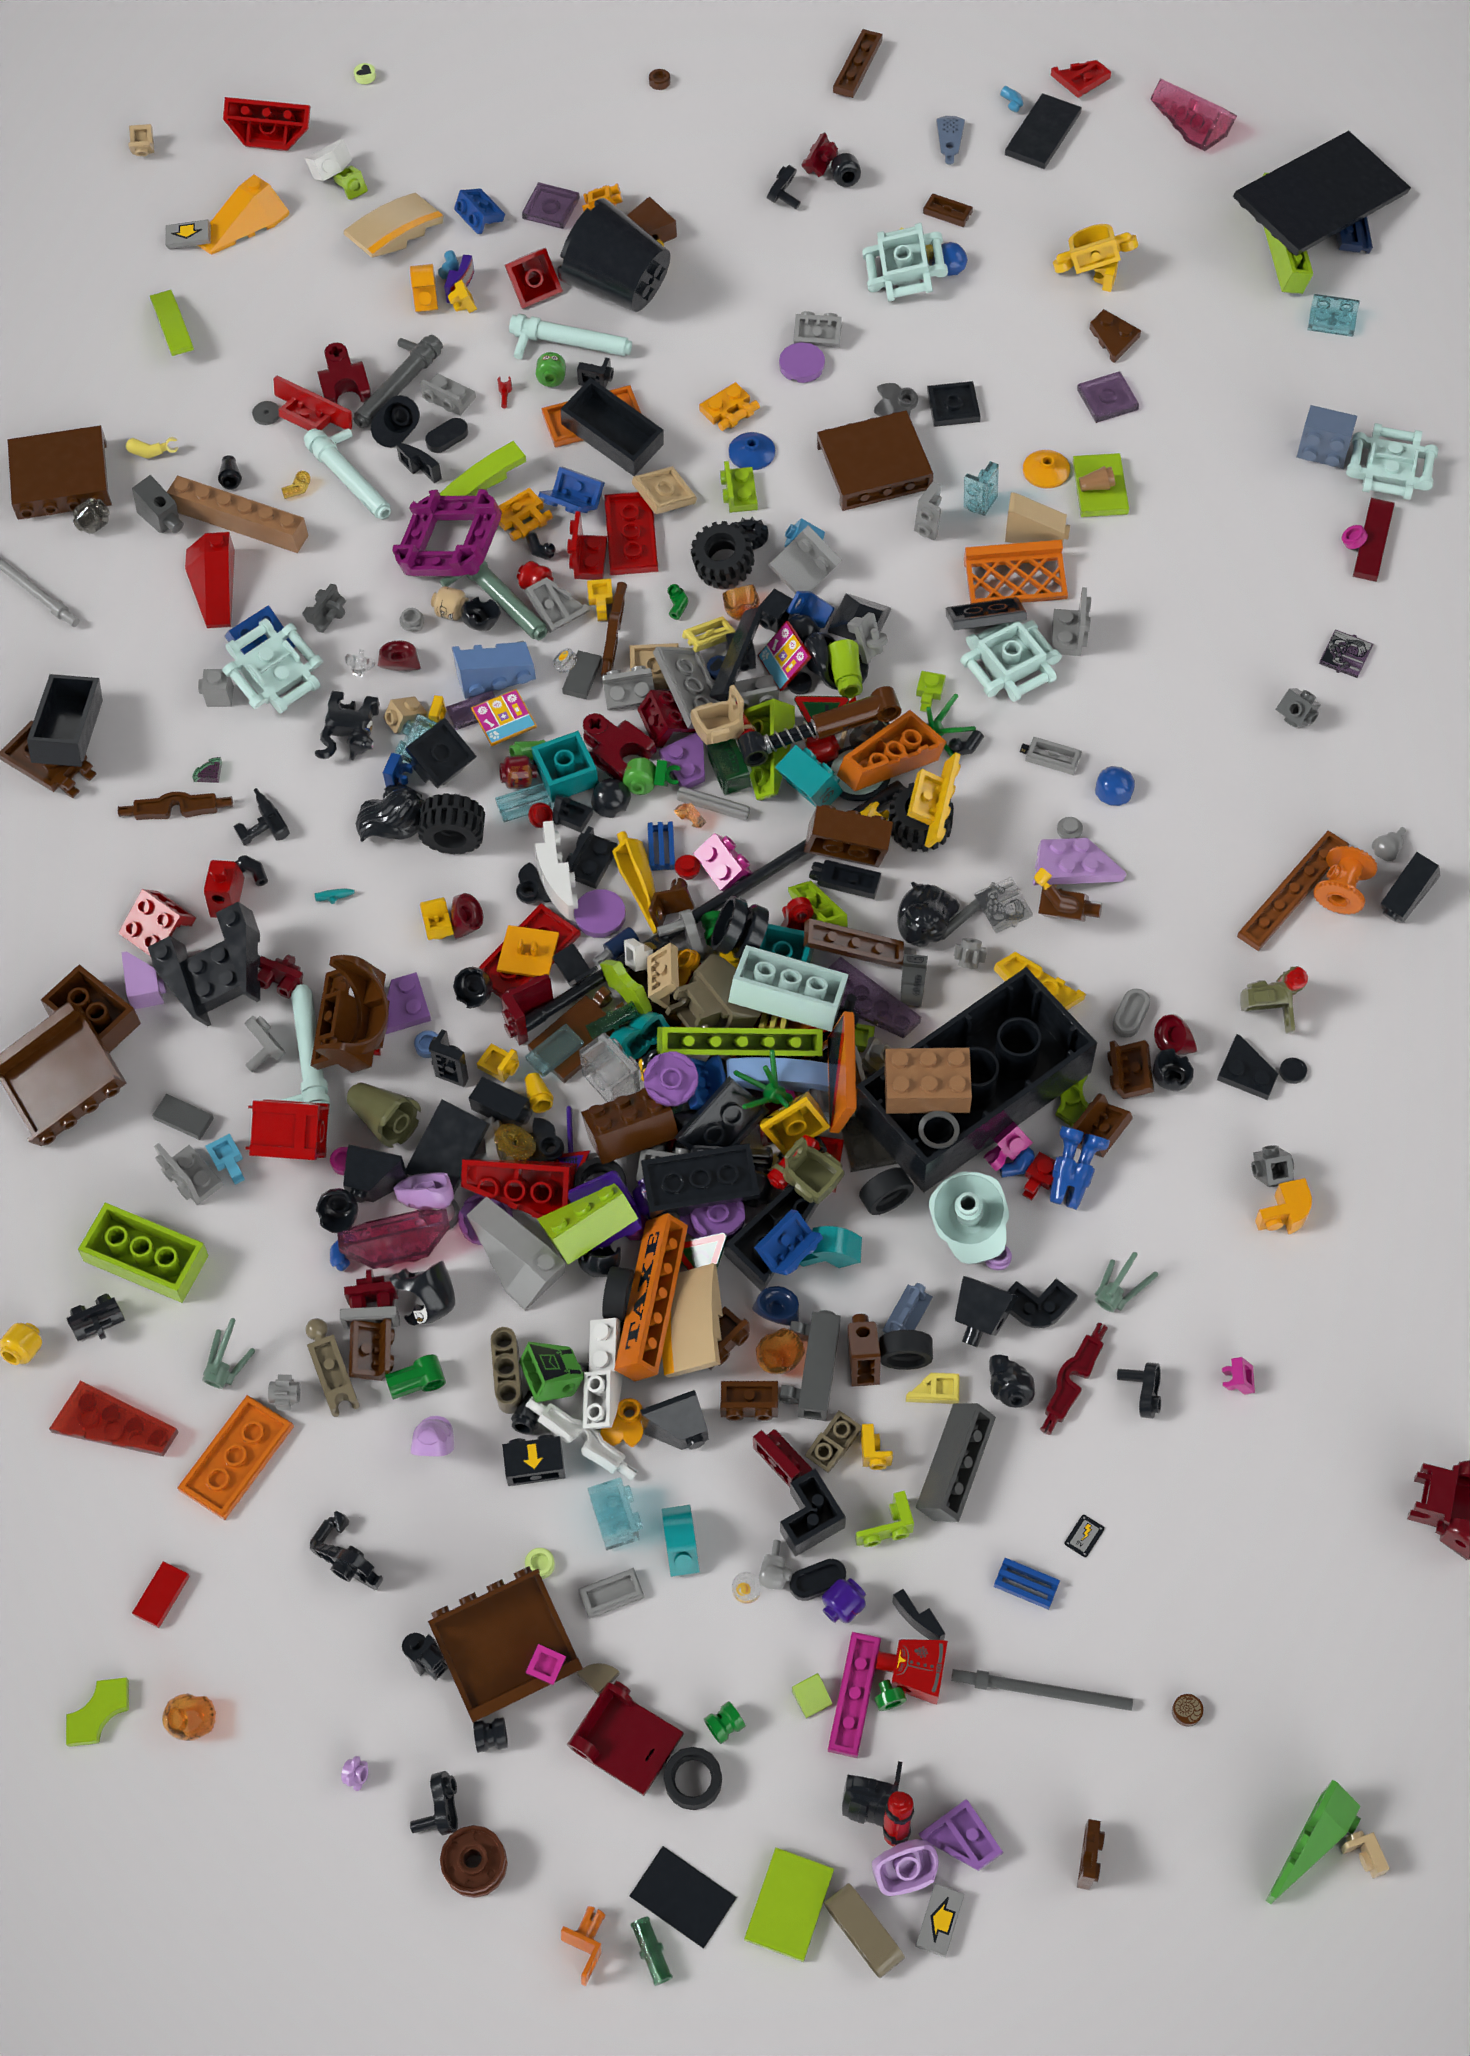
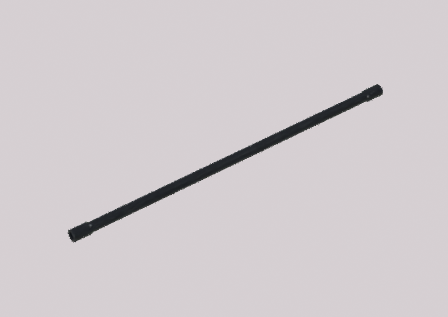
[525,780,903,1033]

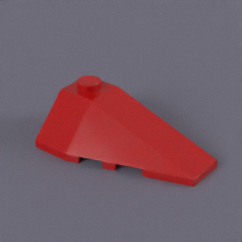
[185,532,235,628]
[461,1159,577,1219]

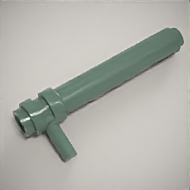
[440,561,547,640]

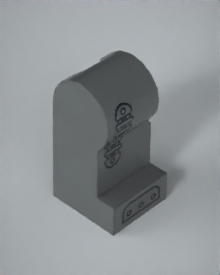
[900,954,928,1007]

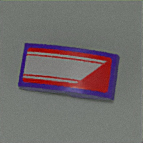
[444,254,474,303]

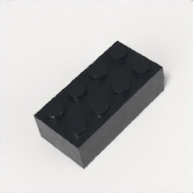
[561,377,664,476]
[27,674,103,767]

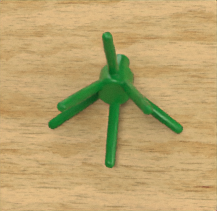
[926,694,976,756]
[733,1049,793,1109]

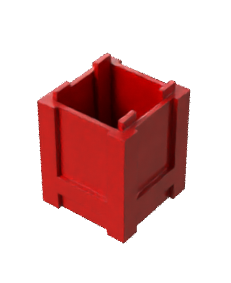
[245,1099,330,1160]

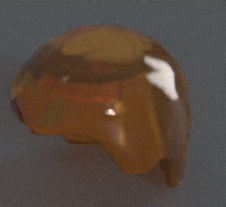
[722,584,760,621]
[755,1328,805,1375]
[162,1693,216,1741]

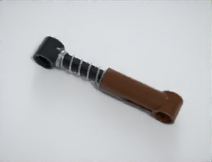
[738,686,902,767]

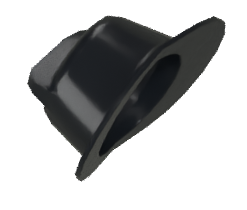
[371,395,420,448]

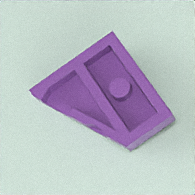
[659,732,705,788]
[386,972,432,1034]
[919,1799,1004,1871]

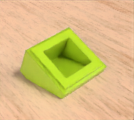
[792,1673,833,1719]

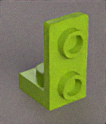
[855,1490,914,1547]

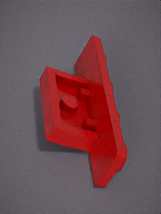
[273,375,352,431]

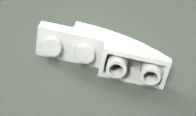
[535,821,578,920]
[583,1318,623,1430]

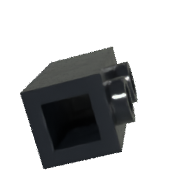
[468,1076,532,1132]

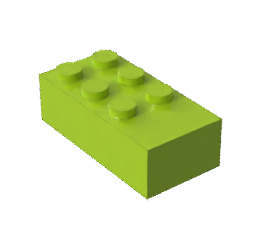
[78,1202,209,1303]

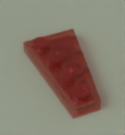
[49,1380,179,1457]

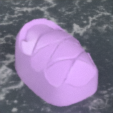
[394,1173,454,1210]
[411,1416,454,1456]
[872,1839,939,1896]

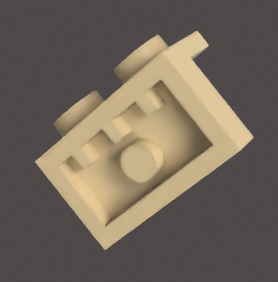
[647,942,679,1009]

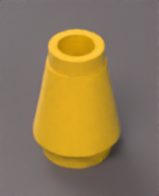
[524,1072,554,1113]

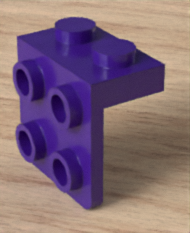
[568,1171,642,1251]

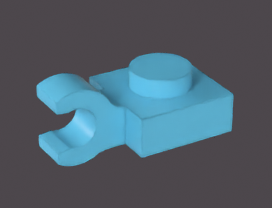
[205,1134,245,1185]

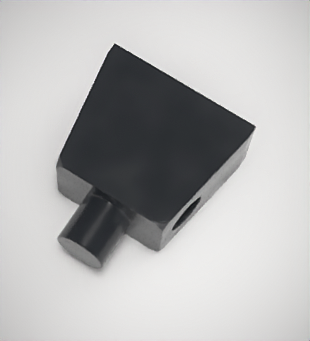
[955,1276,1019,1347]

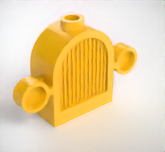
[1053,224,1139,274]

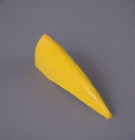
[612,831,658,934]

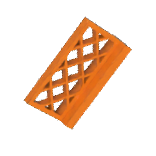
[964,540,1068,604]

